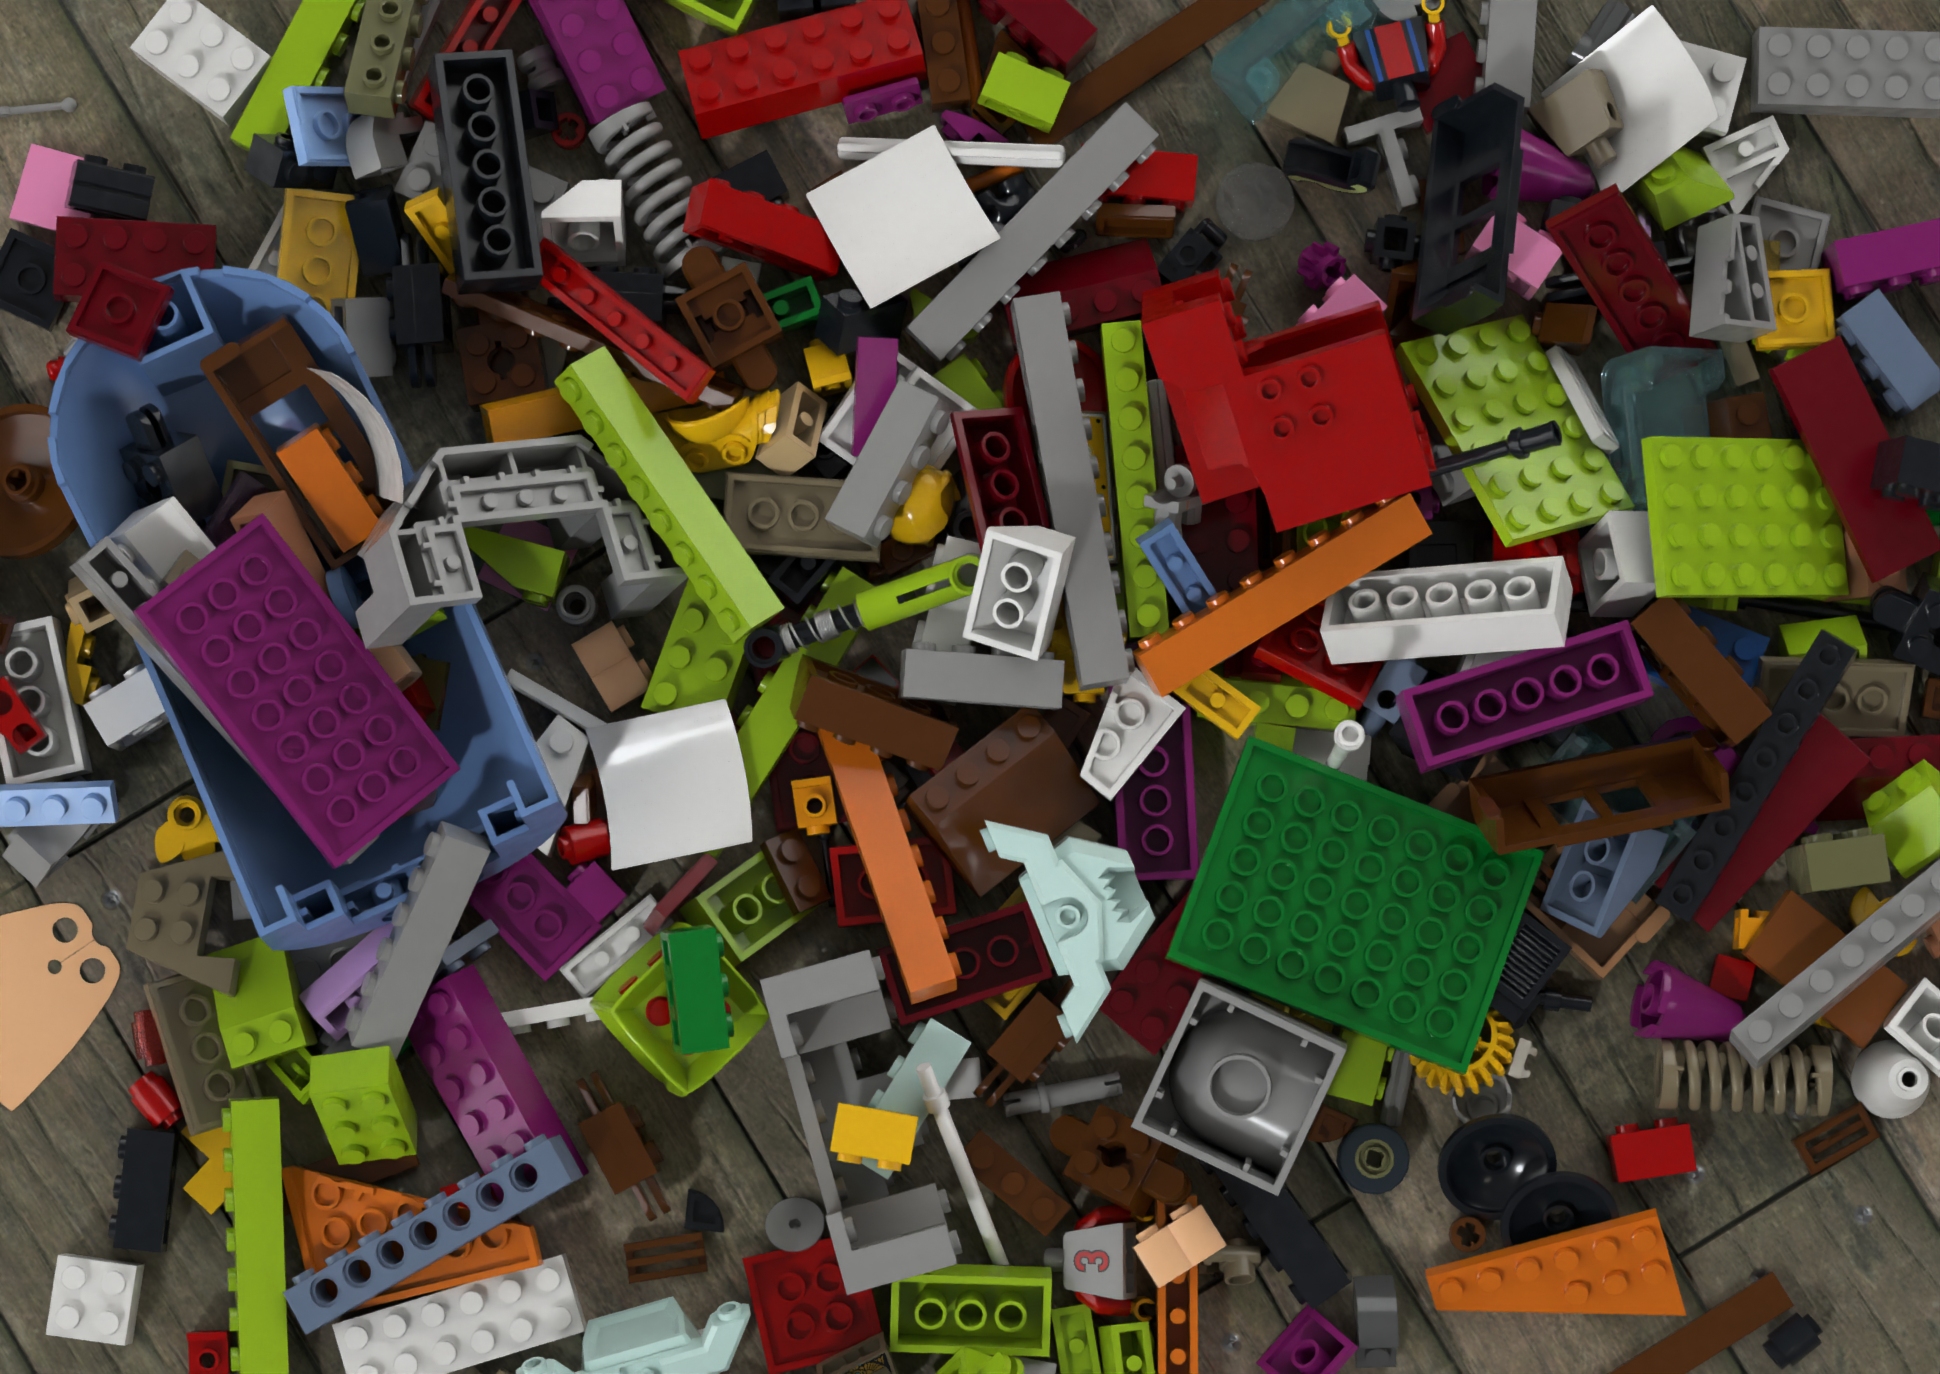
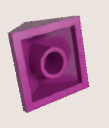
[1256,1304,1358,1374]

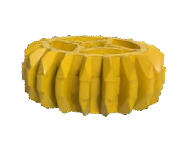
[1409,1007,1515,1097]

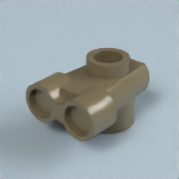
[1198,1238,1261,1285]

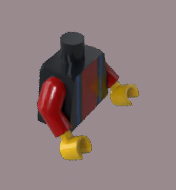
[1326,0,1447,113]

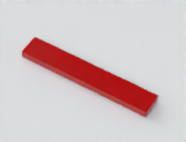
[539,237,716,404]

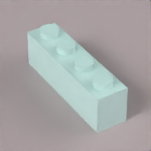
[862,1018,972,1179]

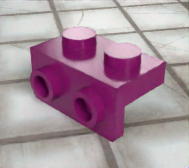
[842,77,923,124]

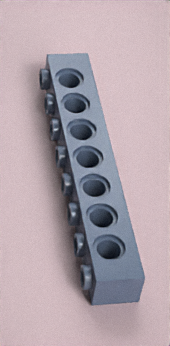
[283,1134,583,1335]

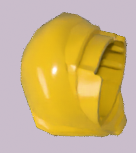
[890,465,961,547]

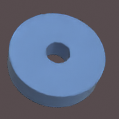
[325,565,363,629]

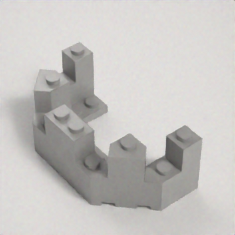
[355,435,688,649]
[760,950,963,1295]

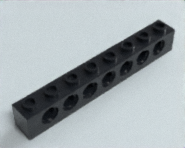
[1655,629,1859,922]

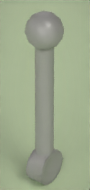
[0,97,77,117]

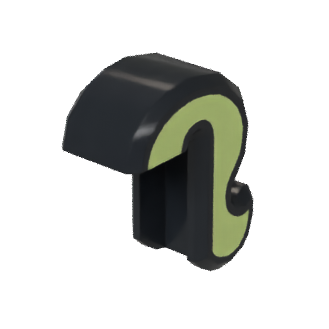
[1282,137,1381,194]

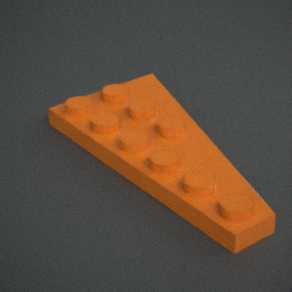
[1425,1208,1687,1316]

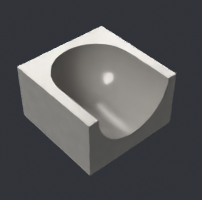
[1131,973,1347,1196]

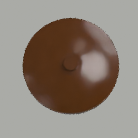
[0,403,79,560]

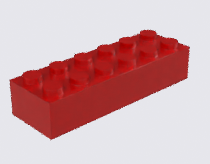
[678,0,928,140]

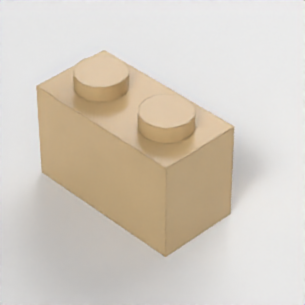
[755,381,828,476]

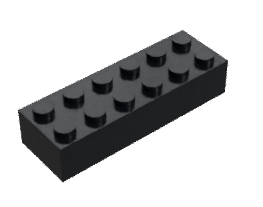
[428,49,543,295]

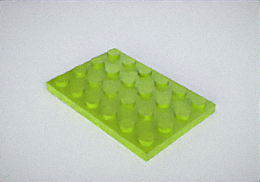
[1395,314,1635,548]
[1641,436,1849,598]

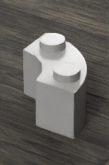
[2,775,101,888]

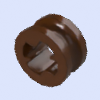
[1449,1216,1486,1253]

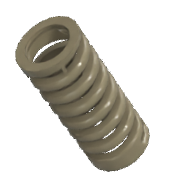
[1653,1039,1833,1117]

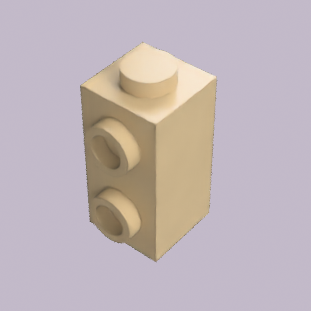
[65,576,115,633]

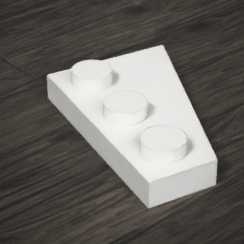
[1080,667,1186,801]

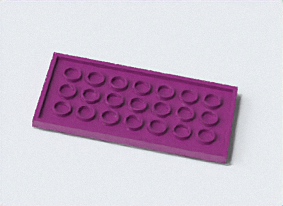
[133,513,461,869]

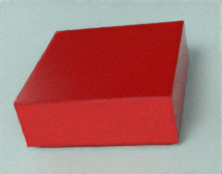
[1708,954,1756,1002]

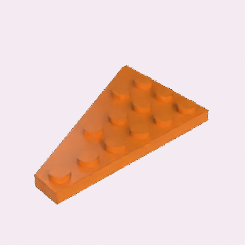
[282,1165,544,1312]

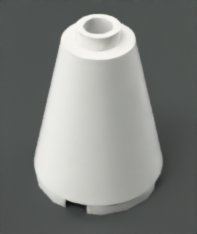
[1850,1040,1930,1119]

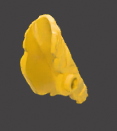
[651,388,781,473]

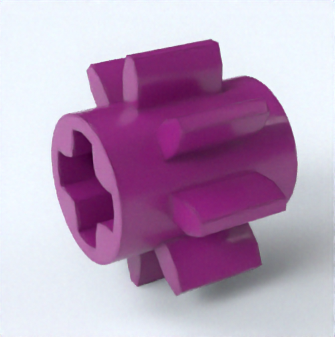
[1297,241,1346,291]

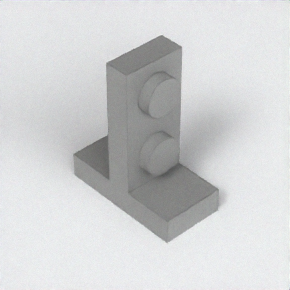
[1341,107,1423,214]

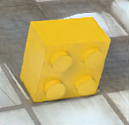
[830,1102,919,1171]

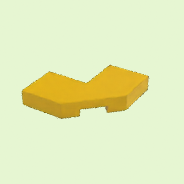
[181,1125,232,1215]

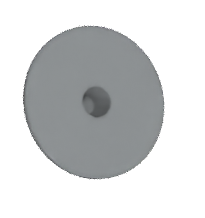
[765,1197,825,1252]

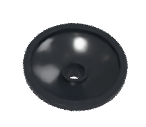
[1437,1113,1557,1220]
[1500,1171,1620,1248]

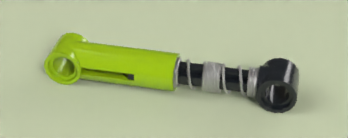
[744,553,981,668]

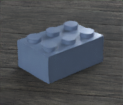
[1834,288,1940,421]

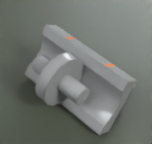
[1144,463,1213,530]

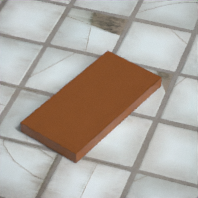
[1741,890,1909,1049]

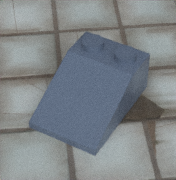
[1539,799,1669,938]

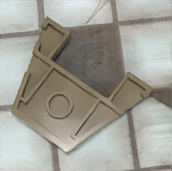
[126,851,241,997]

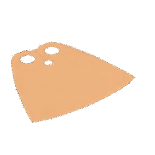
[0,903,120,1111]

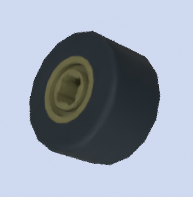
[1336,1123,1410,1195]

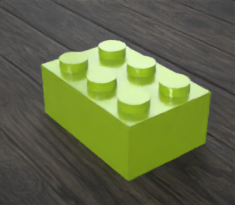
[309,1046,418,1165]

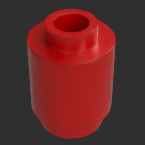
[556,818,611,865]
[128,1070,184,1131]

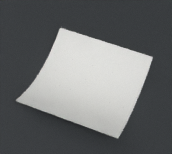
[1541,5,1719,193]
[806,125,1001,308]
[306,367,404,504]
[585,699,753,871]

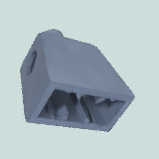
[1358,658,1428,739]

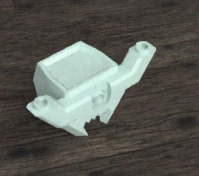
[980,820,1155,1044]
[516,1296,751,1374]

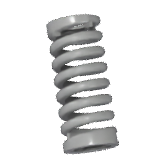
[588,102,728,281]

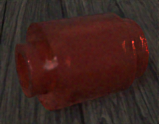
[131,1009,167,1067]

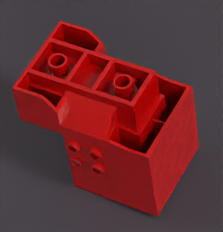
[1141,268,1437,533]

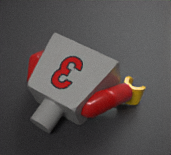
[1044,1204,1155,1322]

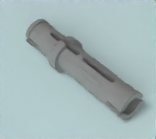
[1002,1071,1123,1118]

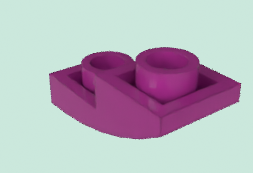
[940,110,1011,143]

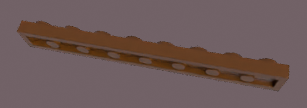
[441,272,745,412]

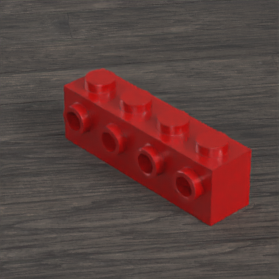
[682,178,840,282]

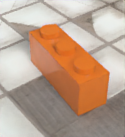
[276,422,385,553]

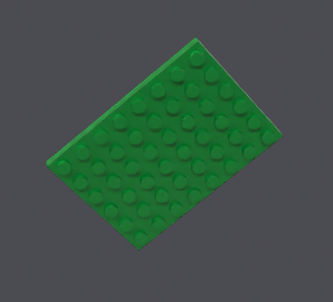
[1165,735,1545,1075]

